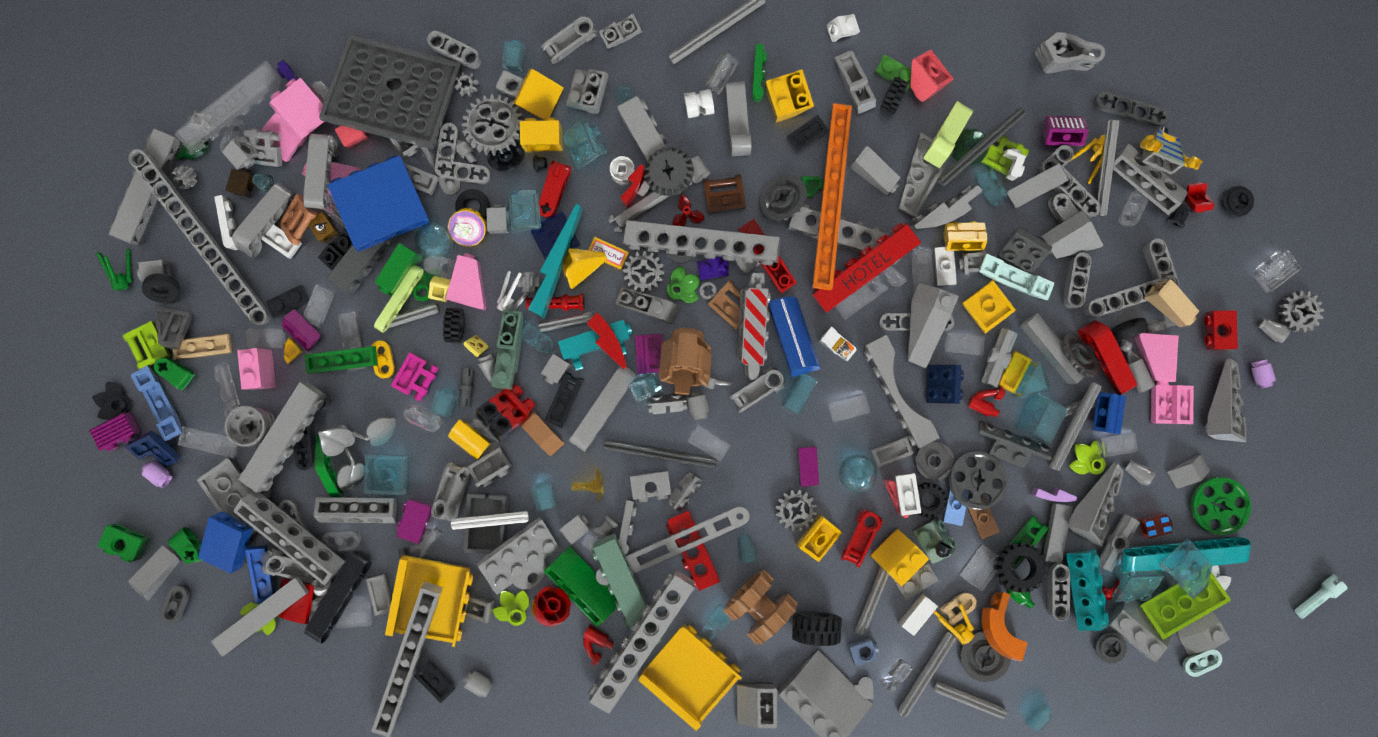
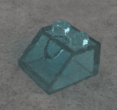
[1159,538,1212,599]

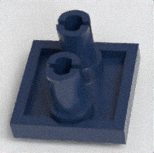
[926,365,964,404]

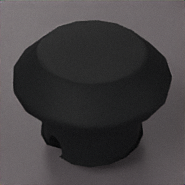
[533,154,547,171]

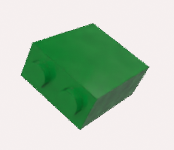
[374,243,424,296]

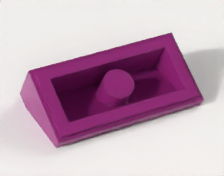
[281,310,321,352]
[797,447,819,487]

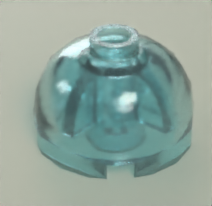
[415,222,454,260]
[838,454,877,493]

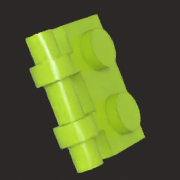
[980,135,1029,175]

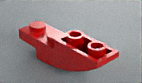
[737,219,797,293]

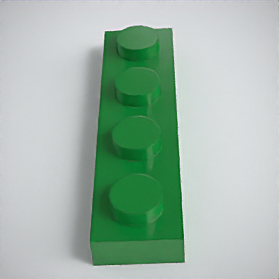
[304,346,378,374]

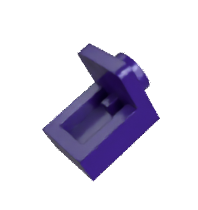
[697,257,729,281]

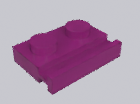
[635,334,663,374]

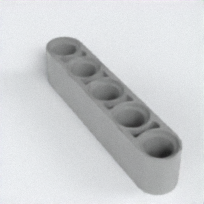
[569,366,638,452]

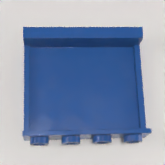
[327,156,430,252]

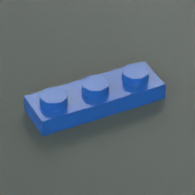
[245,545,275,604]

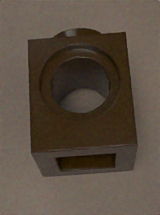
[225,168,256,198]

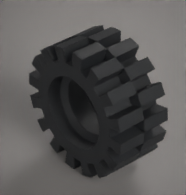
[880,77,909,115]
[443,308,465,343]
[918,483,948,518]

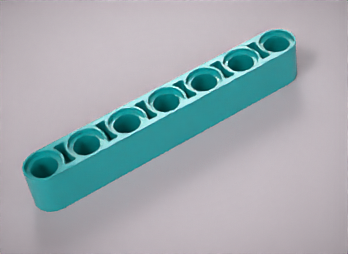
[1121,537,1251,574]

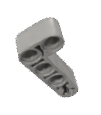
[725,81,752,157]
[303,133,338,209]
[1038,145,1101,219]
[232,183,295,258]

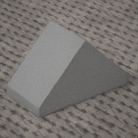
[1167,454,1210,489]
[463,596,495,623]

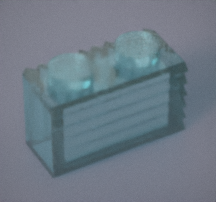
[782,374,818,414]

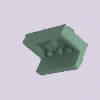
[913,517,957,564]

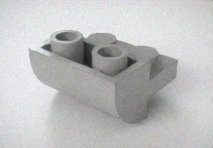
[566,69,609,114]

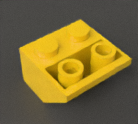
[764,70,814,122]

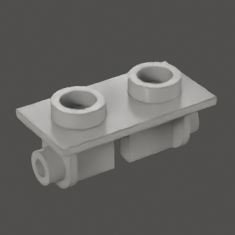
[648,392,687,414]
[667,471,703,512]

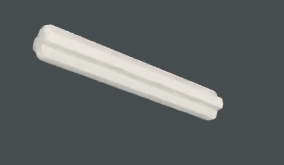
[451,511,529,530]

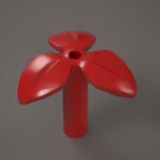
[672,195,705,226]

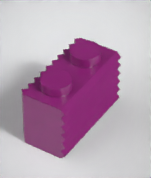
[89,412,141,452]

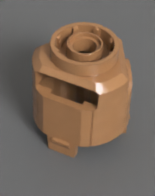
[659,328,712,395]

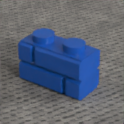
[1092,392,1126,434]

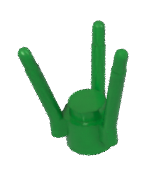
[96,249,132,291]

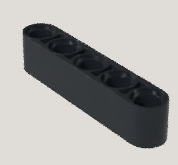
[304,551,372,644]

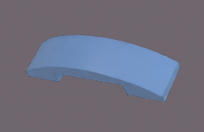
[131,365,182,442]

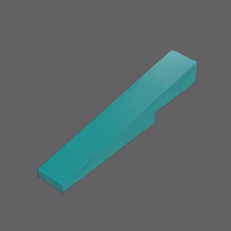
[528,204,583,319]

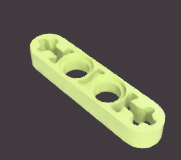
[374,265,424,333]

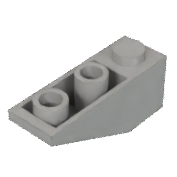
[615,287,679,324]

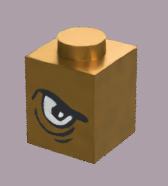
[308,212,340,243]

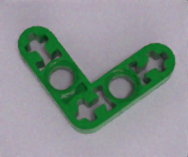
[314,430,344,498]

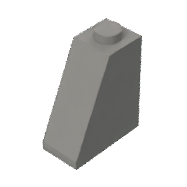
[850,146,901,195]
[1042,211,1104,259]
[128,545,180,601]

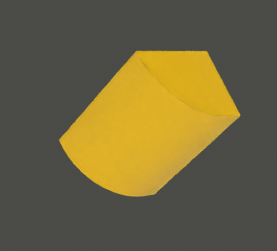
[448,419,492,461]

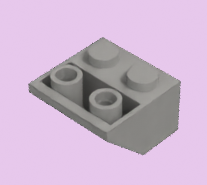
[737,684,777,728]

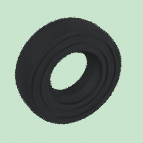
[455,189,490,219]
[142,273,180,303]
[1111,318,1148,340]

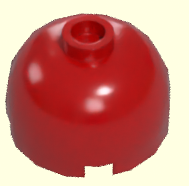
[531,586,571,627]

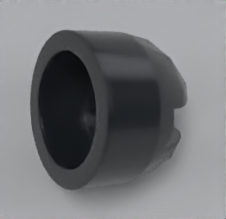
[935,541,953,558]

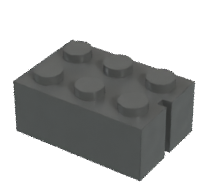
[463,492,509,554]

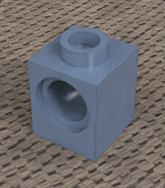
[848,637,879,666]

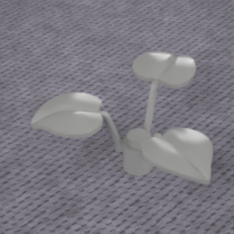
[318,417,396,491]

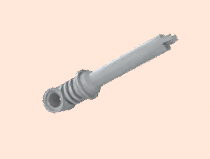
[609,156,710,232]

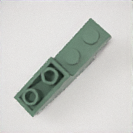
[491,310,523,390]

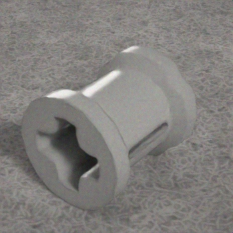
[594,514,619,538]

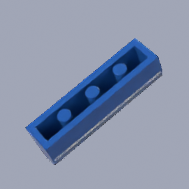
[769,297,821,378]

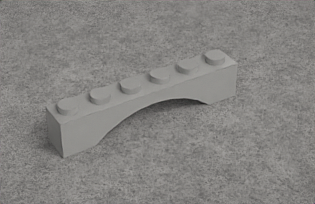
[863,335,940,448]

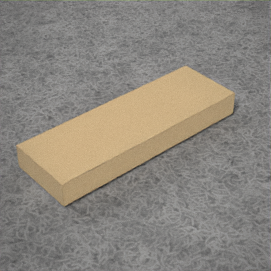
[172,334,233,360]

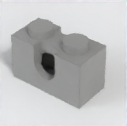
[630,470,672,503]

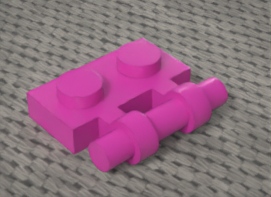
[391,352,439,401]

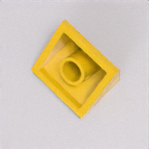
[795,514,842,562]

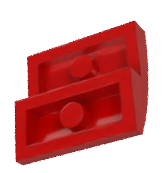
[620,164,645,208]
[277,578,314,624]

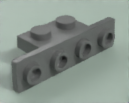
[978,421,1053,469]

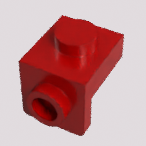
[1185,182,1214,213]

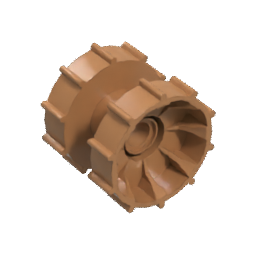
[723,569,798,645]

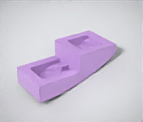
[1031,487,1077,502]

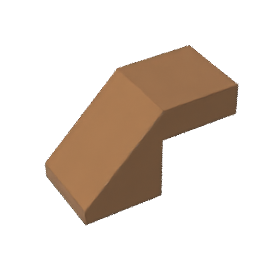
[520,412,565,456]

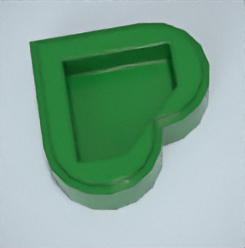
[801,176,824,199]

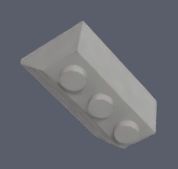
[1108,592,1171,662]

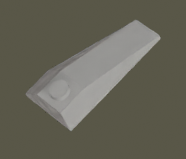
[1205,358,1246,442]
[1068,462,1124,547]
[1165,569,1230,655]

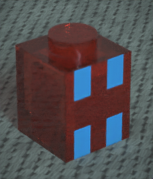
[1138,513,1173,539]

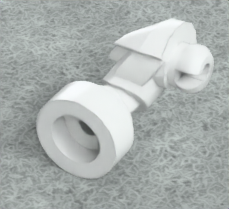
[310,579,332,616]

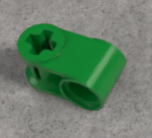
[154,358,195,391]
[168,527,202,564]

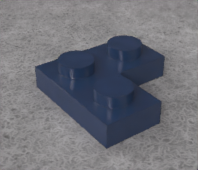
[125,431,180,467]

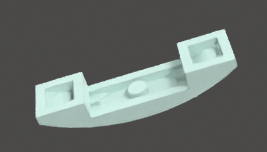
[979,254,1054,301]

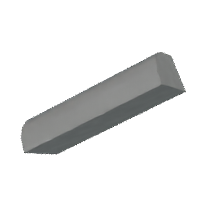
[1019,313,1084,384]

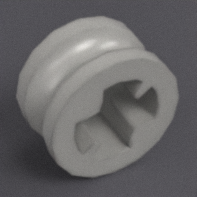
[700,282,717,300]

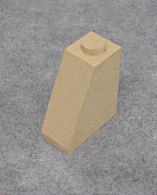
[1144,279,1199,327]

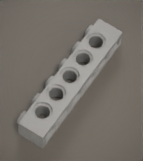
[788,204,900,264]
[233,490,345,585]

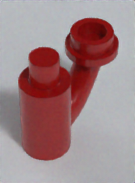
[967,386,1006,417]
[583,625,614,666]

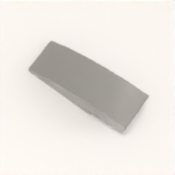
[834,50,876,114]

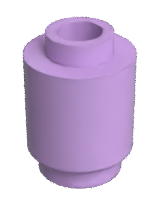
[1251,359,1276,388]
[141,460,172,488]

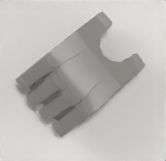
[1034,32,1105,74]

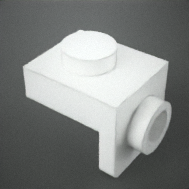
[826,14,860,42]
[1003,148,1026,181]

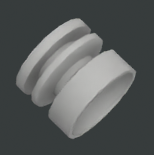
[225,406,276,447]

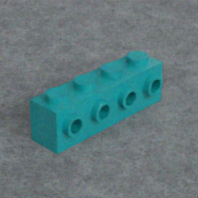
[1066,549,1109,631]

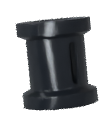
[1168,204,1193,229]

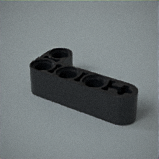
[294,394,331,470]

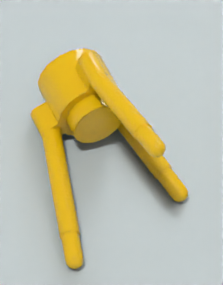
[1070,135,1105,184]
[934,604,974,644]

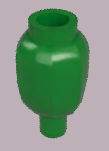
[1006,589,1035,609]

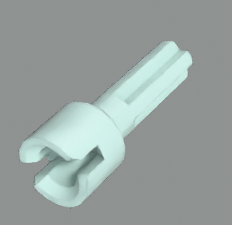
[1294,574,1348,619]

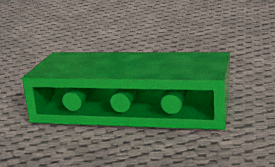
[543,546,617,627]

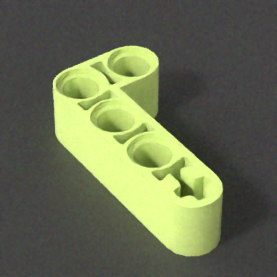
[923,101,973,168]

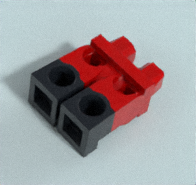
[475,385,535,442]

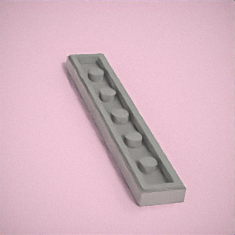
[211,576,309,657]

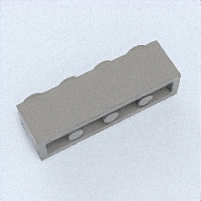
[617,96,670,172]

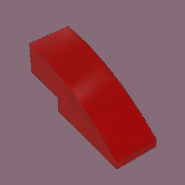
[586,312,627,370]

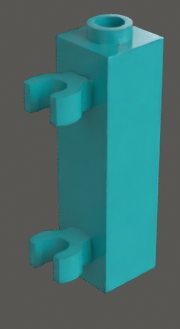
[558,320,632,370]

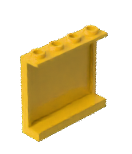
[385,555,474,647]
[638,624,742,731]

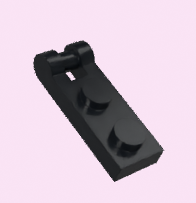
[544,372,584,428]

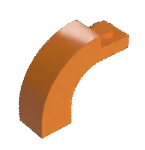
[982,592,1028,661]

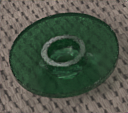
[952,128,989,166]

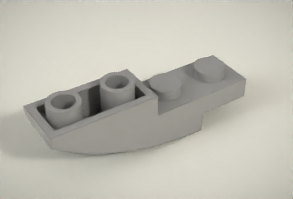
[909,185,982,229]

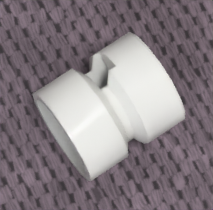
[684,89,714,118]
[610,156,635,185]

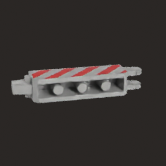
[737,272,771,380]

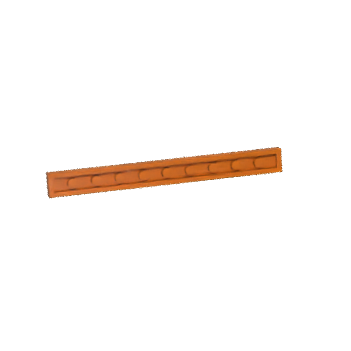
[812,103,852,290]

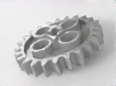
[462,94,524,155]

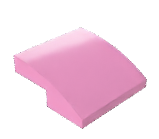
[259,113,311,162]
[1151,385,1194,424]

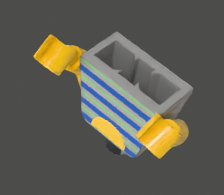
[1140,127,1203,175]

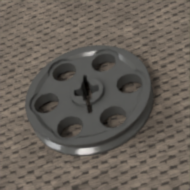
[948,451,1007,510]

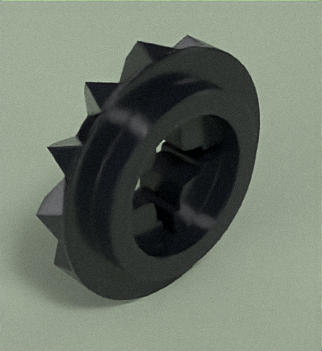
[1222,186,1254,216]

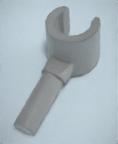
[704,378,732,390]

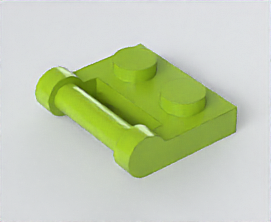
[122,321,171,370]

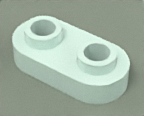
[1183,649,1222,677]

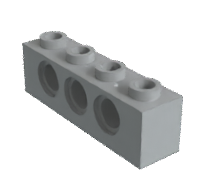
[1113,143,1188,215]
[314,497,398,523]

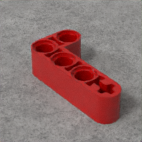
[1078,320,1137,395]

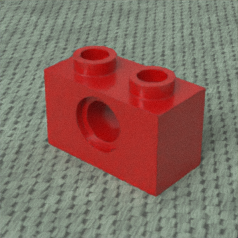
[1204,310,1238,350]

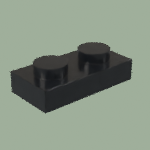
[786,115,829,153]
[266,285,311,319]
[414,661,455,703]

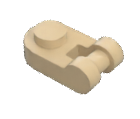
[940,592,976,625]

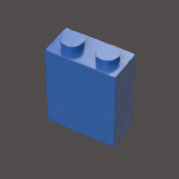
[198,512,253,574]

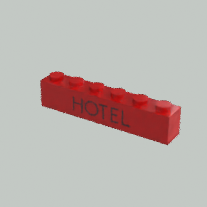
[812,222,921,313]

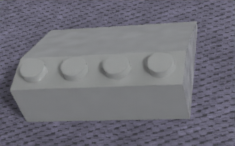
[778,649,873,737]

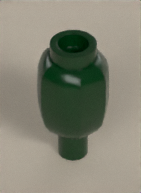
[175,137,209,161]

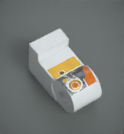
[819,327,857,362]

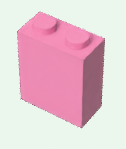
[269,78,325,140]
[237,348,276,390]

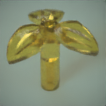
[571,468,604,502]

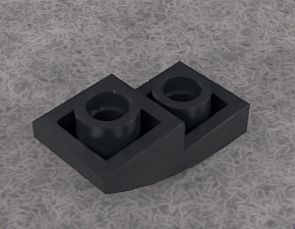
[318,228,353,270]

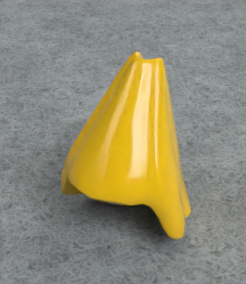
[562,249,607,289]

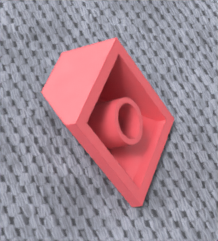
[911,50,954,102]

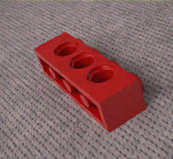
[666,509,720,591]

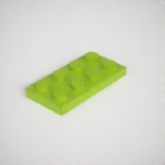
[1139,566,1231,640]

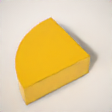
[284,337,304,364]

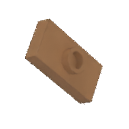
[967,496,1000,539]

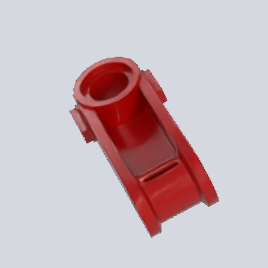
[537,161,571,219]
[841,509,883,568]

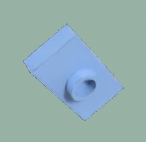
[942,487,969,526]

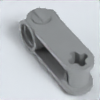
[541,15,597,64]
[729,366,786,413]
[431,463,470,521]
[261,548,315,584]

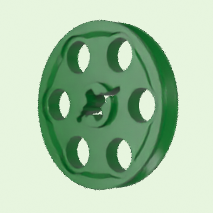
[1190,477,1251,535]

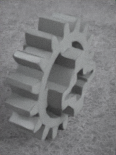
[623,251,665,293]
[1279,291,1324,333]
[775,489,817,531]

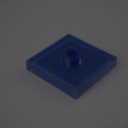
[529,211,581,260]

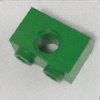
[97,523,150,563]

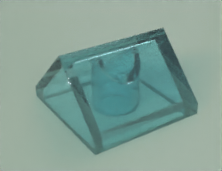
[506,190,541,234]
[1012,362,1051,399]
[1015,393,1068,444]

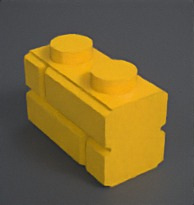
[943,221,987,251]

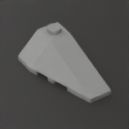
[908,283,959,368]

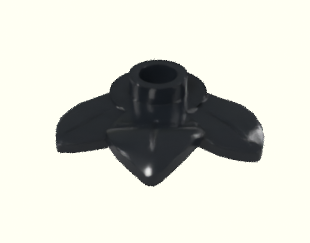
[92,382,130,420]

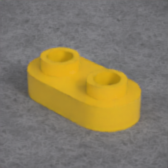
[372,340,395,379]

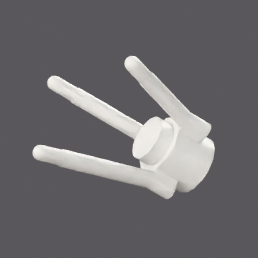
[496,271,530,312]

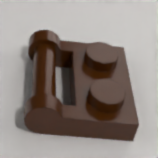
[703,174,746,214]

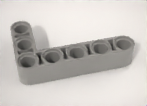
[1083,239,1179,318]

